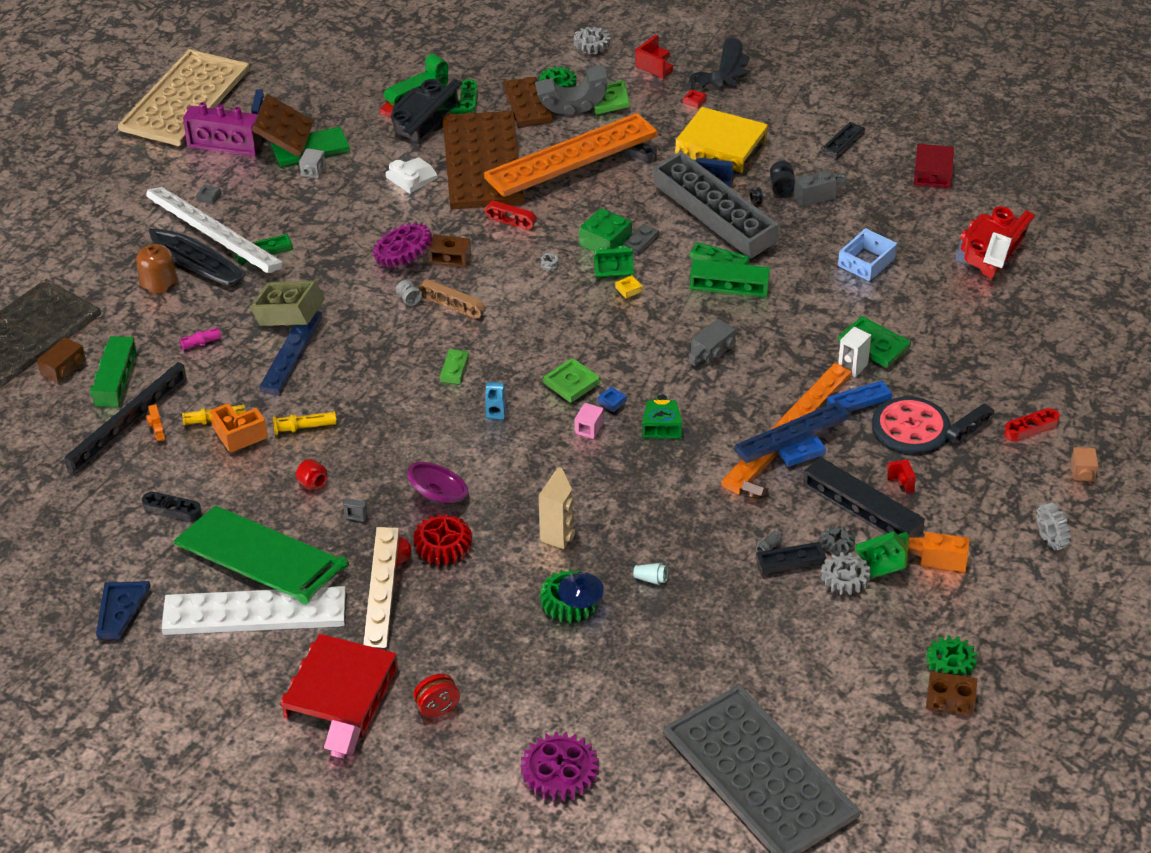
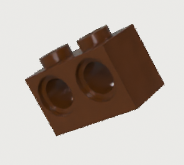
[926,671,978,715]

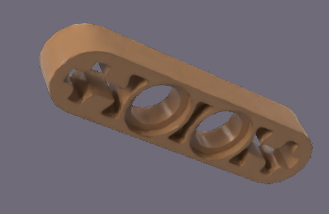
[417,279,486,319]

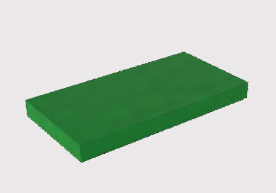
[271,126,350,167]

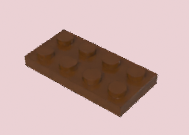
[502,77,552,127]

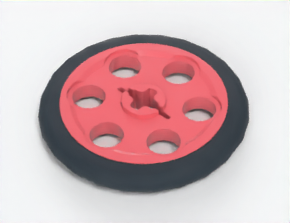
[872,397,951,454]

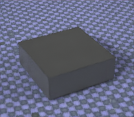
[196,185,221,204]
[343,498,368,522]

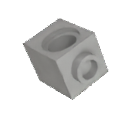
[299,148,326,178]

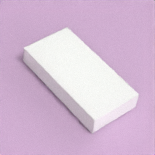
[983,232,1012,268]

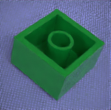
[579,208,632,251]

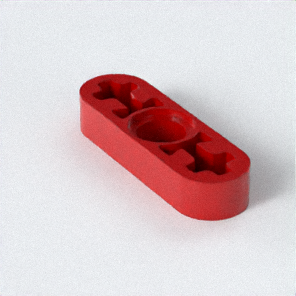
[484,201,537,230]
[1004,408,1060,441]

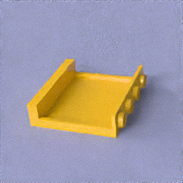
[675,107,768,173]

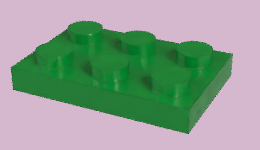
[838,316,911,368]

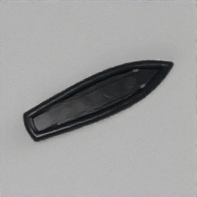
[148,228,246,287]

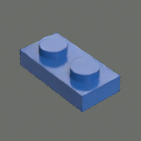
[778,435,826,467]

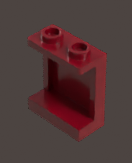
[913,144,954,188]

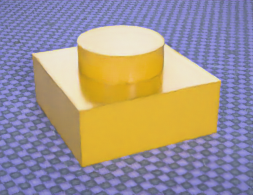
[616,275,643,298]

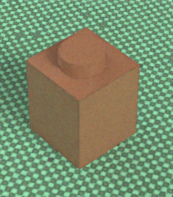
[1071,447,1098,481]

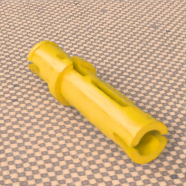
[182,404,245,426]

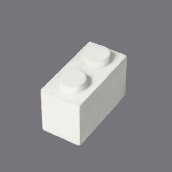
[838,327,871,378]

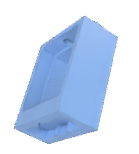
[838,228,897,281]

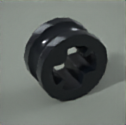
[749,187,763,205]

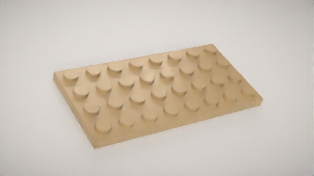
[118,49,250,147]

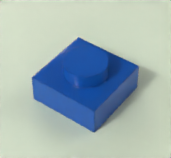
[598,387,627,412]

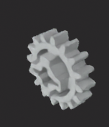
[574,26,610,54]
[1036,502,1071,550]
[821,552,870,595]

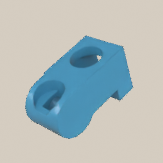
[485,382,507,419]

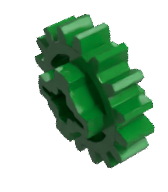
[539,66,577,88]
[926,635,978,676]

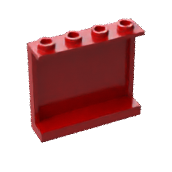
[280,633,398,738]

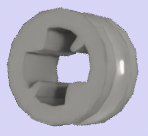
[541,253,558,270]

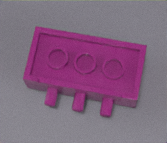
[183,102,263,156]

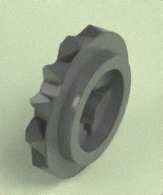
[820,525,855,555]

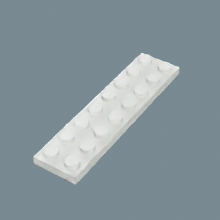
[162,586,346,635]

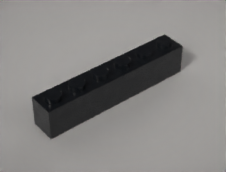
[803,457,925,538]

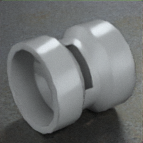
[395,279,422,306]

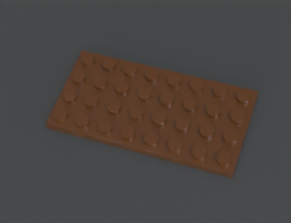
[442,110,524,209]

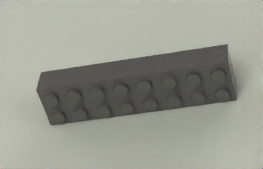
[653,151,779,259]

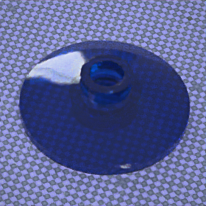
[558,572,604,608]

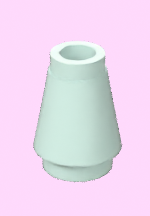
[634,563,668,585]

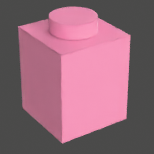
[575,403,604,439]
[324,720,361,759]

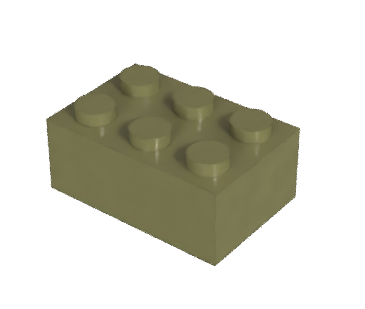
[250,281,325,326]

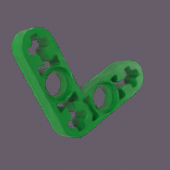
[438,79,477,114]

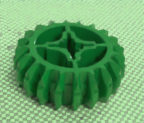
[540,569,601,623]

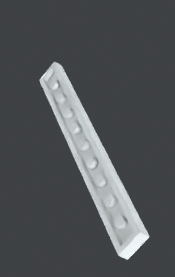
[146,187,283,273]

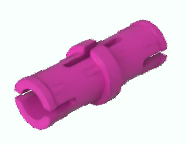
[179,327,221,351]

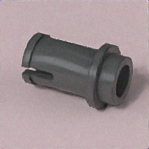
[755,531,782,552]

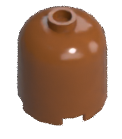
[136,244,178,293]

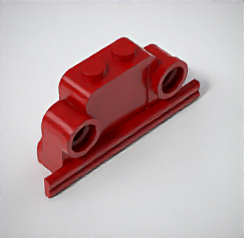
[960,206,1035,279]

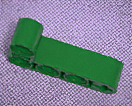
[383,53,449,106]

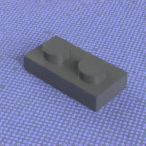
[622,224,659,256]

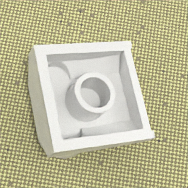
[386,158,438,194]

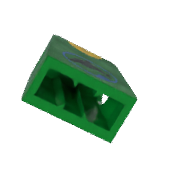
[642,395,682,438]

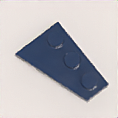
[96,581,151,640]

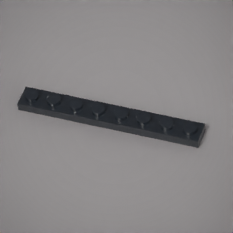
[64,362,187,475]

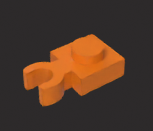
[146,404,165,442]

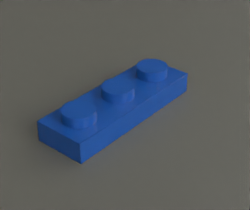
[827,380,892,412]

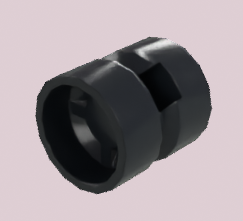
[770,161,795,196]

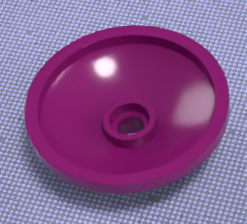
[407,462,468,503]

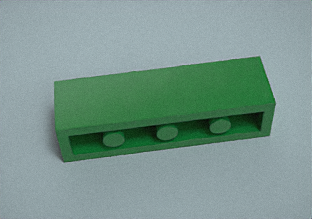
[690,259,770,297]
[90,336,137,407]

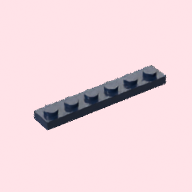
[260,311,323,395]
[734,402,850,463]

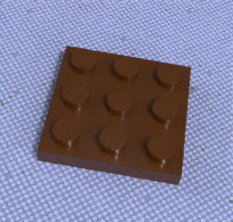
[251,94,314,157]

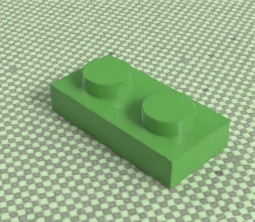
[440,349,469,384]

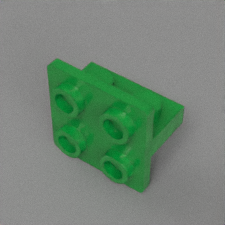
[593,245,634,278]
[855,531,909,580]

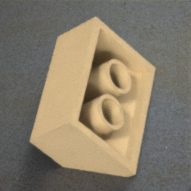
[539,467,575,549]

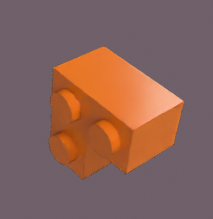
[210,403,268,453]

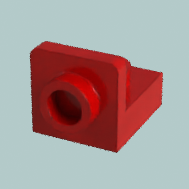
[886,459,916,493]

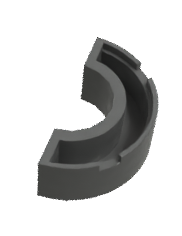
[535,65,607,115]

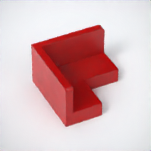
[635,34,673,79]

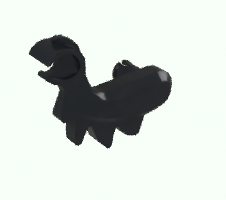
[689,37,750,90]

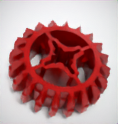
[413,513,472,566]

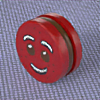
[413,674,460,717]

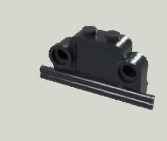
[391,79,463,145]

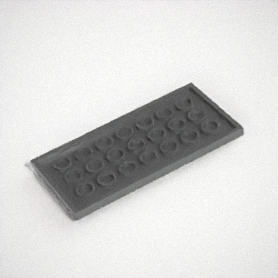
[663,684,860,853]

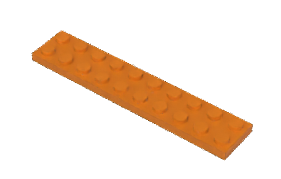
[484,113,658,197]

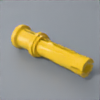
[272,411,336,435]

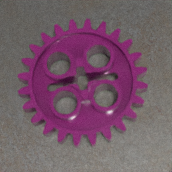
[372,222,433,268]
[521,732,599,802]

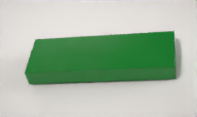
[233,234,293,263]
[689,242,750,265]

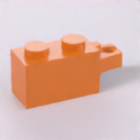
[908,532,970,572]

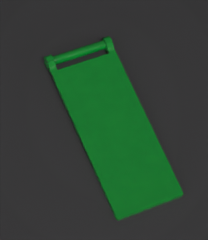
[174,506,349,605]

